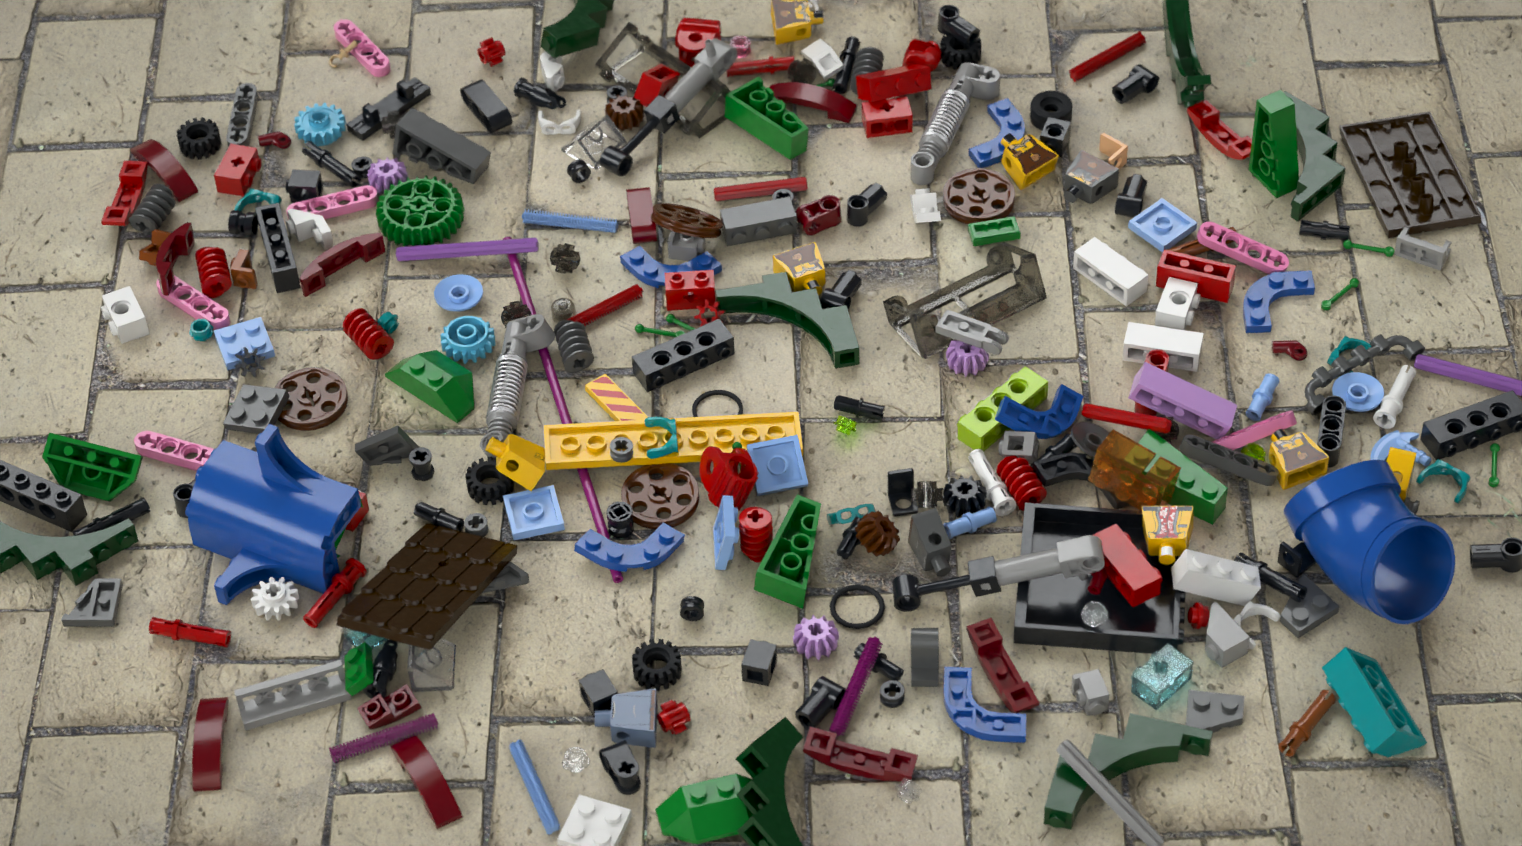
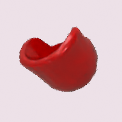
[902,39,941,72]

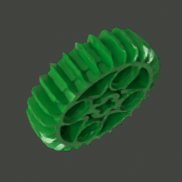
[376,175,465,247]

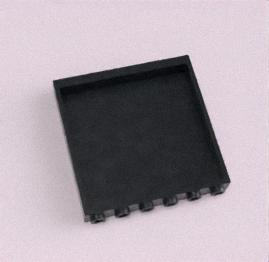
[1013,503,1186,656]

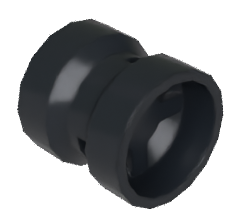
[228,210,259,236]
[606,502,634,538]

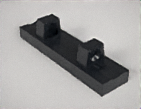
[346,77,431,141]

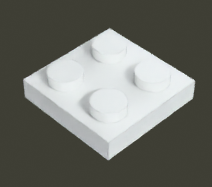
[557,795,632,846]

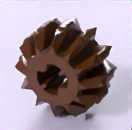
[605,94,644,132]
[855,511,900,557]

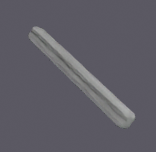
[1057,740,1165,846]

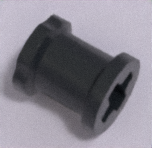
[409,447,435,481]

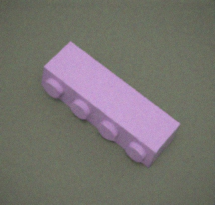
[1128,362,1237,439]

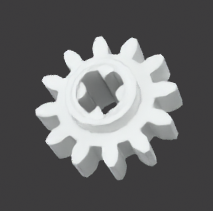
[251,577,300,621]

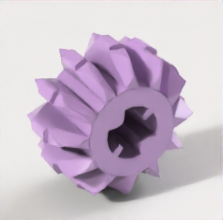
[367,157,408,195]
[946,340,989,377]
[793,614,839,661]

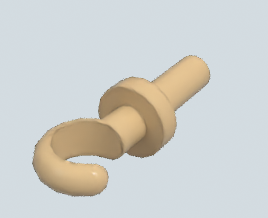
[329,40,358,68]

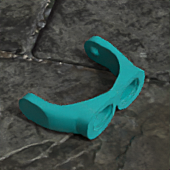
[234,189,282,211]
[1327,336,1372,373]
[644,417,678,459]
[1416,459,1470,504]
[827,503,876,525]

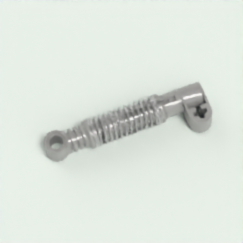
[910,62,1000,185]
[480,314,555,461]

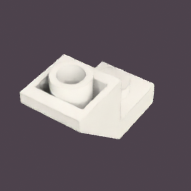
[801,39,844,80]
[540,51,565,92]
[910,188,941,223]
[286,209,334,251]

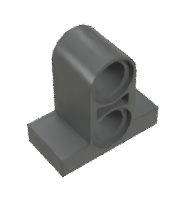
[911,628,939,687]

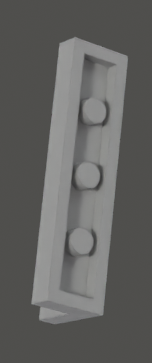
[234,660,352,731]

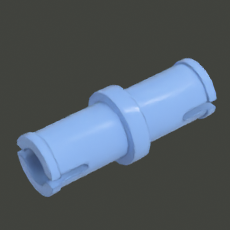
[1245,373,1280,421]
[943,506,997,539]

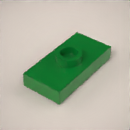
[968,216,1021,247]

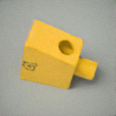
[485,434,545,491]

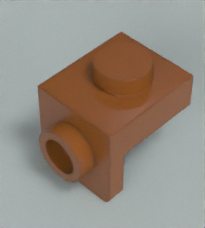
[139,229,171,266]
[230,249,258,289]

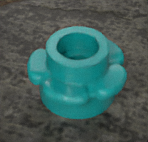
[377,311,399,334]
[189,319,213,341]

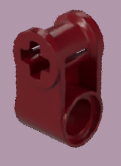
[795,195,842,236]

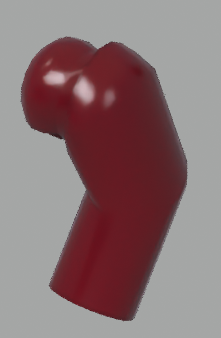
[258,131,291,149]
[1272,340,1308,361]
[1088,567,1107,595]

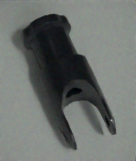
[513,77,566,109]
[363,640,398,699]

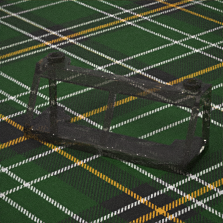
[595,22,731,138]
[883,242,1047,359]

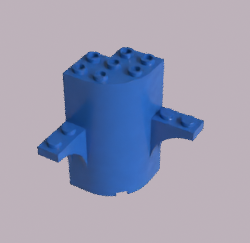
[185,424,361,605]

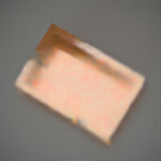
[1089,429,1181,511]

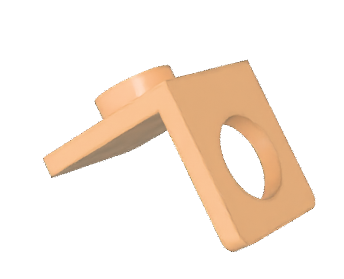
[1099,133,1128,169]

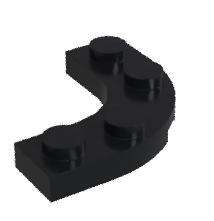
[1032,453,1139,509]

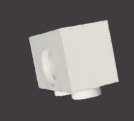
[1155,277,1201,330]
[101,286,149,344]

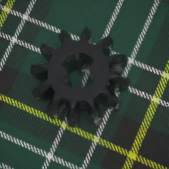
[942,475,987,518]

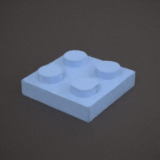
[1128,198,1197,253]
[213,317,275,371]
[746,435,808,496]
[503,485,565,541]
[713,495,739,570]

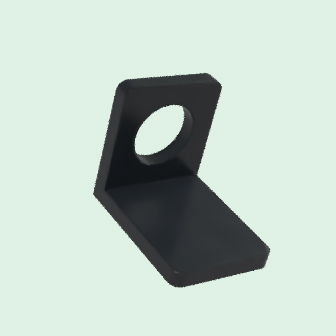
[887,468,918,516]
[1277,542,1317,577]

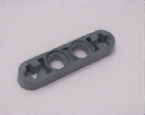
[226,83,258,147]
[1179,435,1279,486]

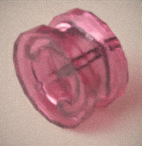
[730,36,751,58]

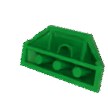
[385,350,475,423]
[42,433,143,502]
[655,773,754,844]

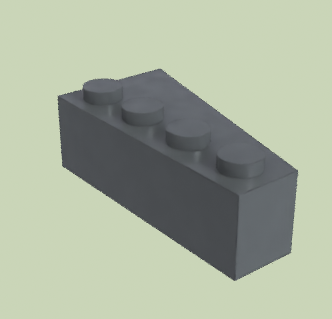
[392,107,491,184]

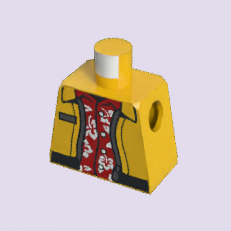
[1142,506,1193,565]

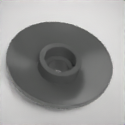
[1071,422,1119,460]

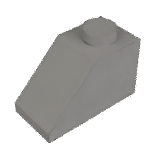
[1205,602,1250,668]

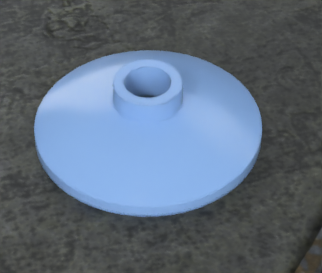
[434,274,483,312]
[1332,372,1384,412]

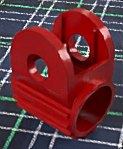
[675,17,721,72]
[700,446,758,511]

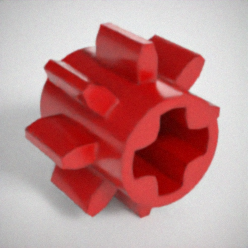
[477,37,506,67]
[694,299,726,327]
[656,699,691,735]

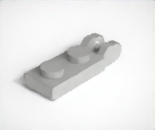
[936,310,1009,355]

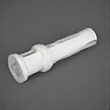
[1373,365,1416,429]
[968,449,1016,516]

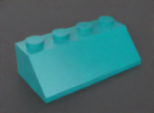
[1322,647,1427,757]

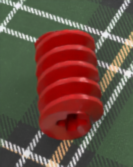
[195,247,232,298]
[343,308,394,360]
[996,455,1047,511]
[739,507,773,563]

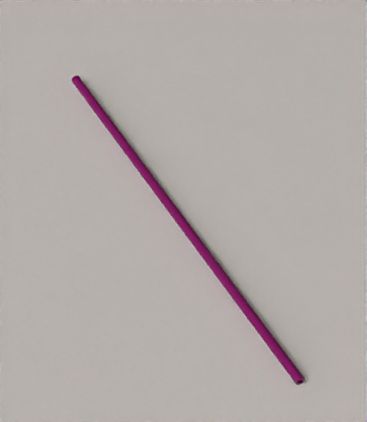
[503,236,623,583]

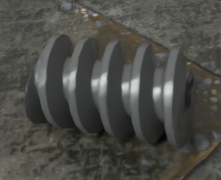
[850,47,884,95]
[129,184,176,235]
[554,320,594,373]

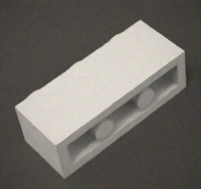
[1073,237,1148,307]
[1122,322,1203,372]
[1171,549,1261,606]

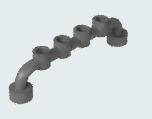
[1304,334,1425,415]

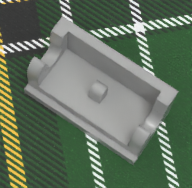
[1394,226,1452,271]

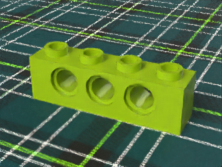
[957,366,1048,452]

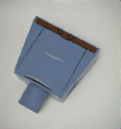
[595,689,658,748]

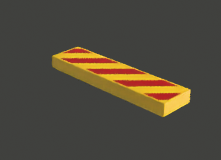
[585,374,648,421]

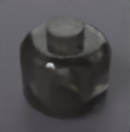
[551,298,576,323]

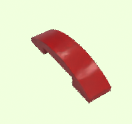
[1187,100,1252,160]
[101,161,148,226]

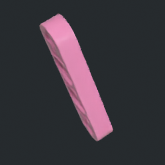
[334,20,390,77]
[286,185,378,220]
[1197,222,1289,274]
[156,276,230,330]
[1211,411,1297,450]
[134,431,214,471]

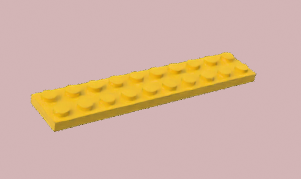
[544,412,803,470]

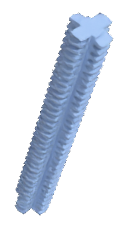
[522,209,618,233]
[509,739,561,835]

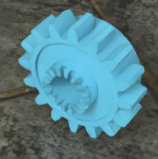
[294,103,346,146]
[440,316,495,364]

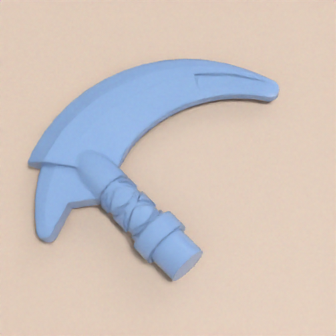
[1370,430,1432,467]

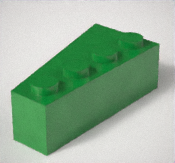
[724,76,809,160]

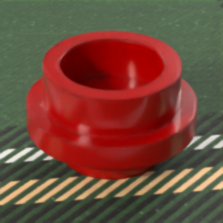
[1187,602,1209,629]

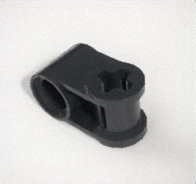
[599,740,641,795]

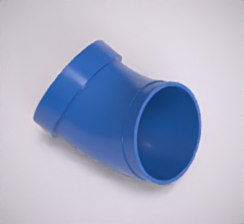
[1284,460,1455,624]

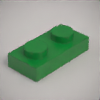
[344,642,373,696]

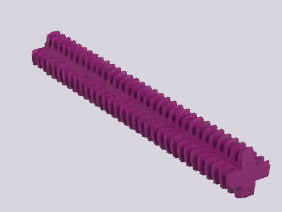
[829,636,883,737]
[329,713,438,763]

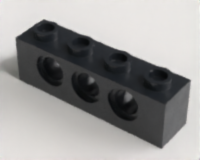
[255,203,301,293]
[632,319,735,392]
[1420,390,1522,460]
[0,460,87,532]

